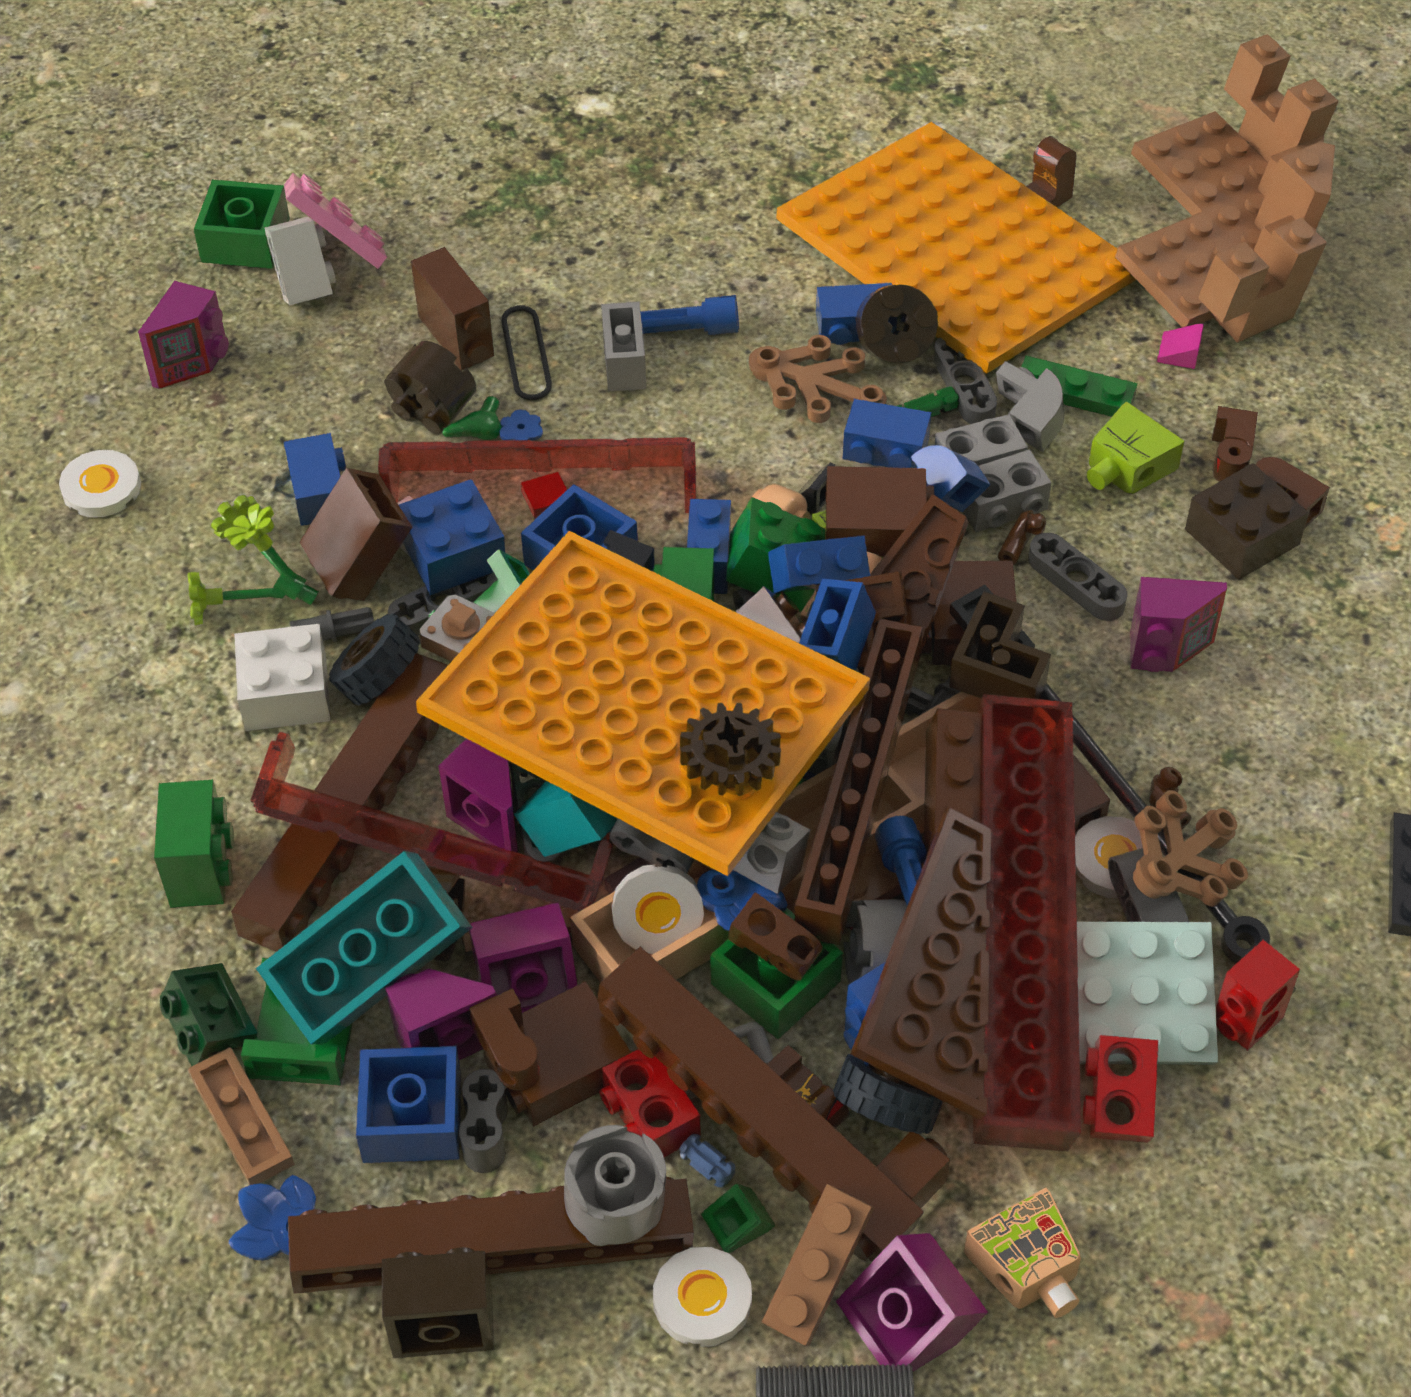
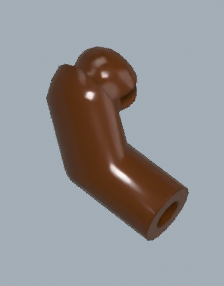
[998,510,1046,565]

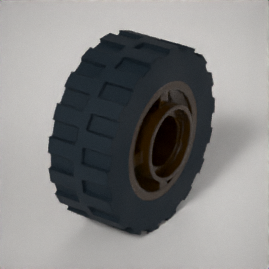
[329,613,421,706]
[833,1054,944,1134]

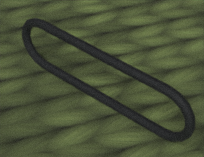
[501,305,552,400]

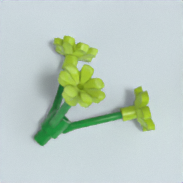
[187,495,319,626]

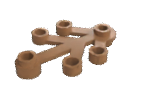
[749,335,887,423]
[1133,790,1248,906]

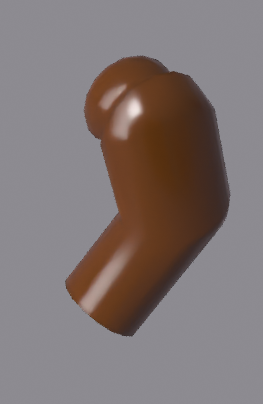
[1149,767,1191,829]

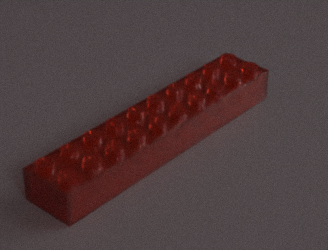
[973,694,1081,1152]

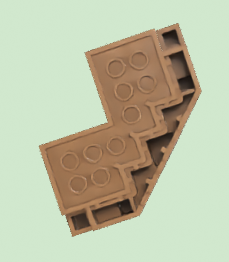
[1115,34,1338,343]

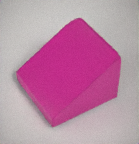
[1157,324,1204,369]

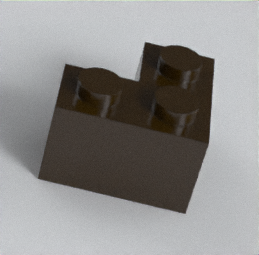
[949,591,1051,716]

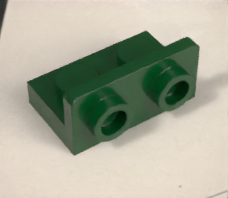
[160,963,258,1067]

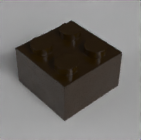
[1185,463,1309,580]
[382,1247,494,1359]

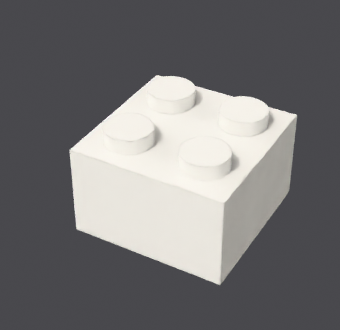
[234,624,331,731]

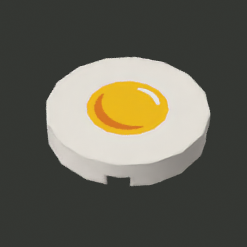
[59,450,141,517]
[1070,816,1143,898]
[612,864,704,954]
[653,1247,752,1347]

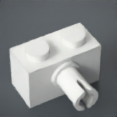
[264,217,336,306]

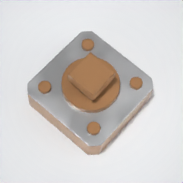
[419,595,495,662]

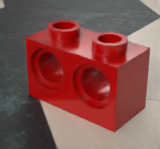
[1216,940,1300,1051]
[1083,1035,1158,1143]
[599,1049,701,1157]

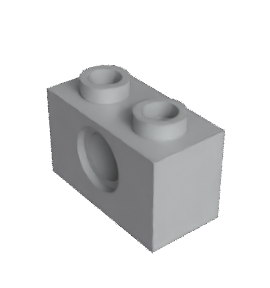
[601,302,646,392]

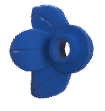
[697,869,787,931]
[229,1175,316,1261]

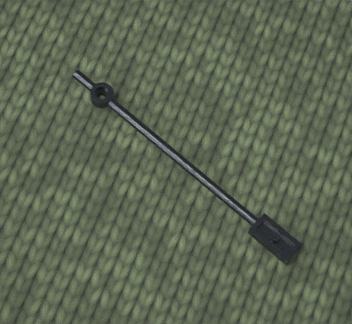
[949,585,1296,994]

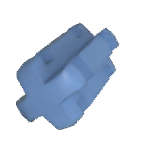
[680,1134,736,1188]

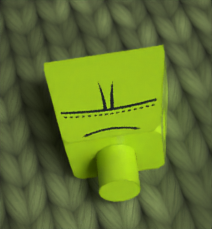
[1087,402,1185,494]

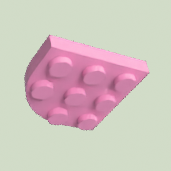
[284,173,387,269]

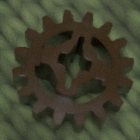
[680,703,781,796]

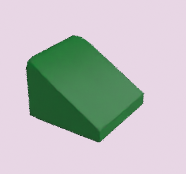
[701,1183,776,1253]

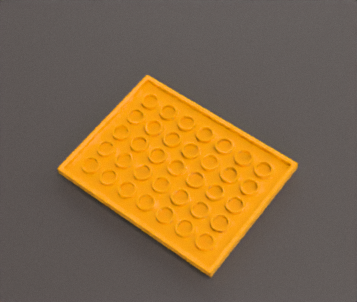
[776,122,1136,374]
[416,531,870,876]

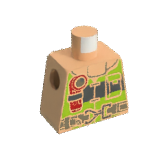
[964,1188,1081,1318]

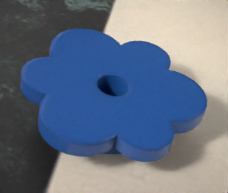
[500,409,543,445]

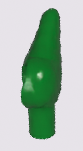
[442,396,502,440]

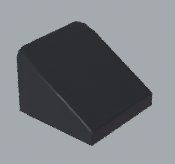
[798,462,835,516]

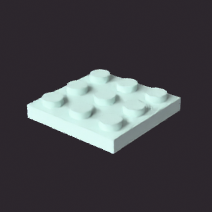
[1069,922,1218,1065]

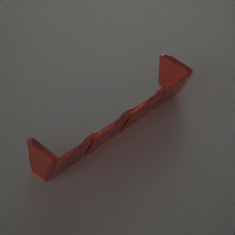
[378,437,696,513]
[251,731,613,911]

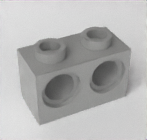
[935,414,1028,466]
[963,450,1052,532]
[733,812,810,894]

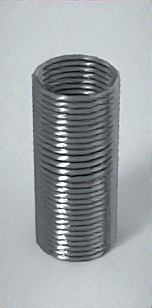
[756,1364,914,1397]

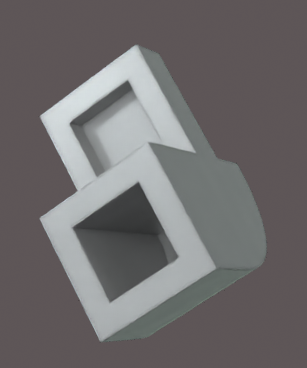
[996,361,1064,452]

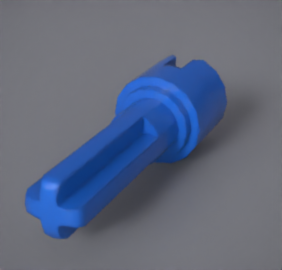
[640,295,739,335]
[875,816,927,906]

